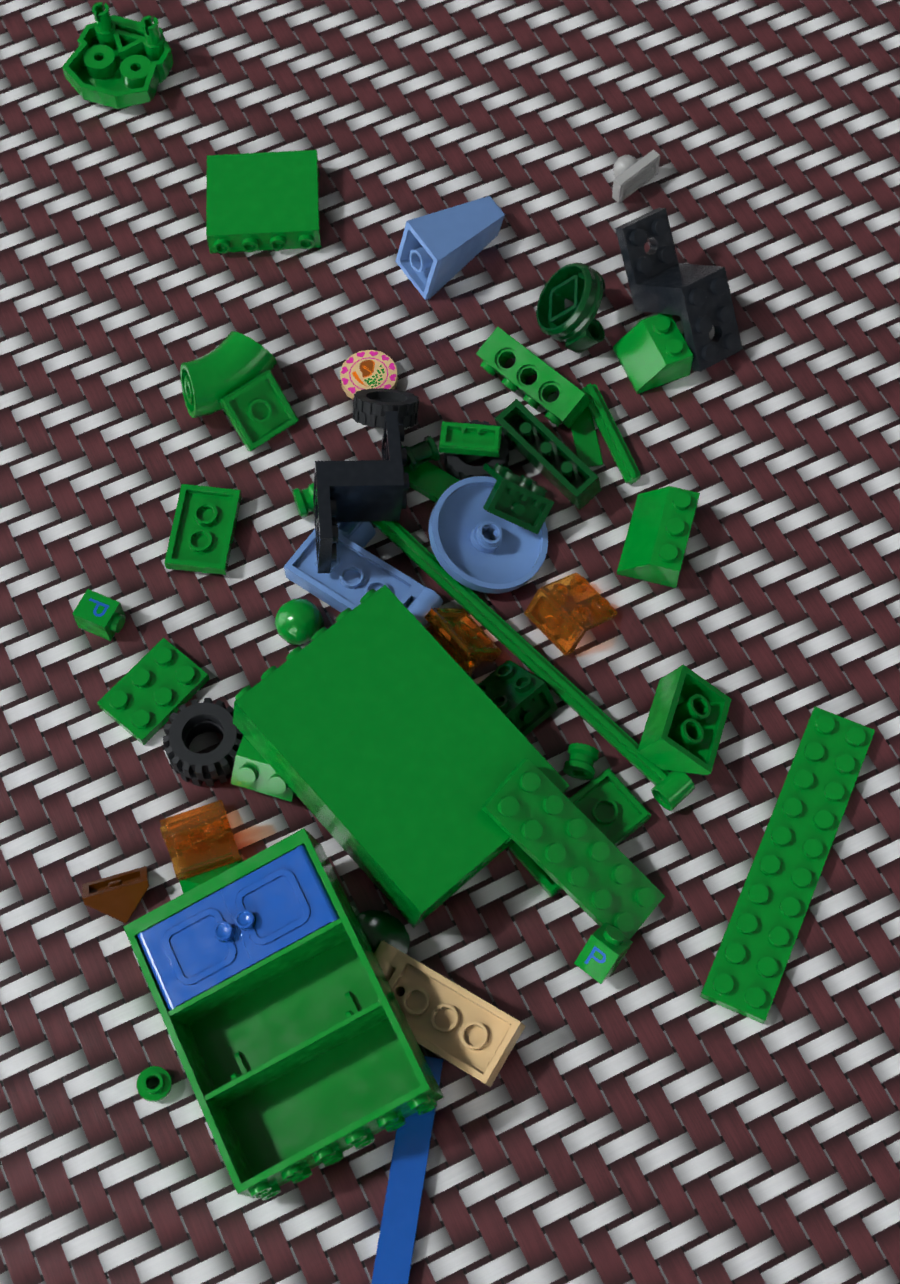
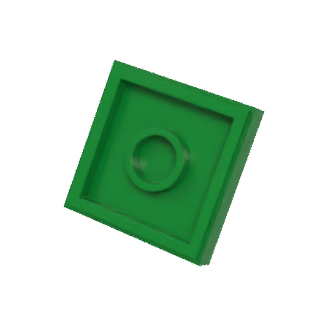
[218,370,299,451]

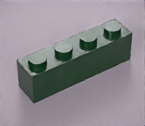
[495,399,601,510]

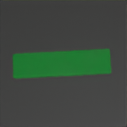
[571,406,603,467]

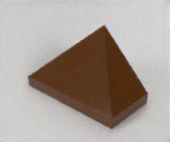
[82,866,149,923]

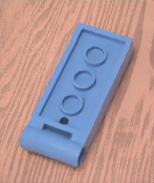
[284,529,443,627]

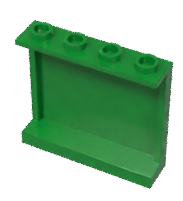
[206,150,321,254]

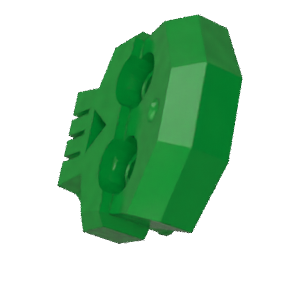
[62,2,174,109]

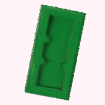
[439,421,502,457]

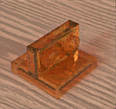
[424,608,502,676]
[160,800,241,881]

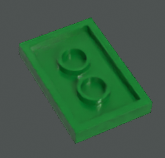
[164,484,242,575]
[97,638,210,745]

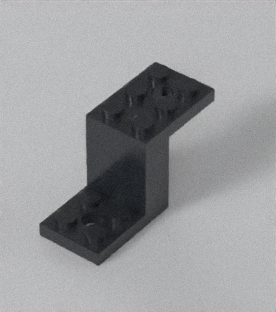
[615,208,743,372]
[313,411,409,573]

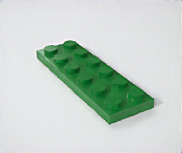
[481,758,665,939]

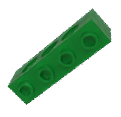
[476,326,591,429]

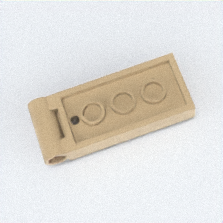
[374,941,526,1087]

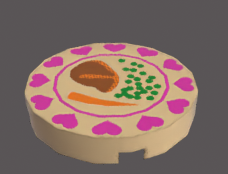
[340,350,398,399]

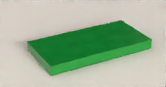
[509,768,651,898]

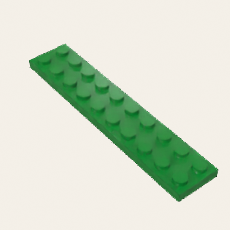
[700,706,875,1024]

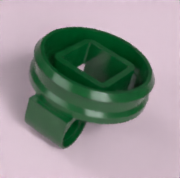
[536,263,606,353]

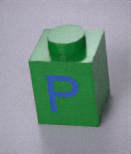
[72,589,126,641]
[574,922,633,984]

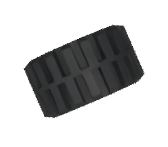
[163,698,243,787]

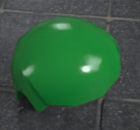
[275,599,324,645]

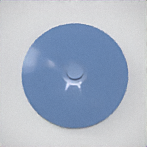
[428,476,548,594]

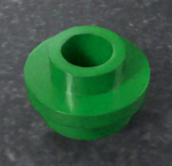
[137,1066,172,1102]

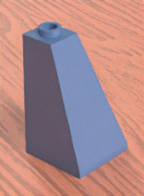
[395,196,505,300]

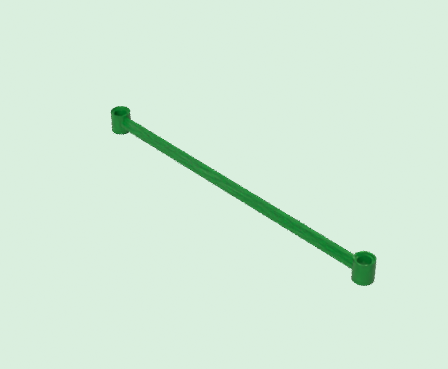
[372,521,695,811]

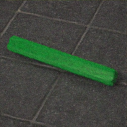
[581,383,641,484]

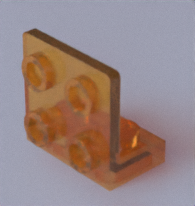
[524,573,618,656]

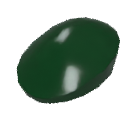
[356,910,410,954]

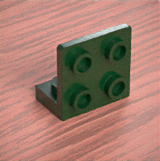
[483,463,554,535]
[477,660,558,736]

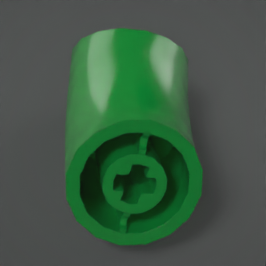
[180,331,277,418]

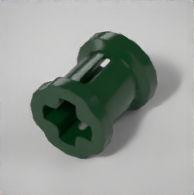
[402,436,440,472]

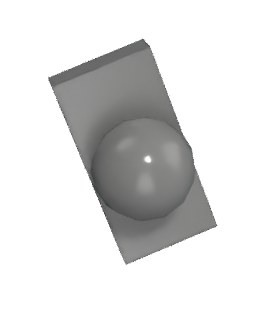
[612,150,660,203]

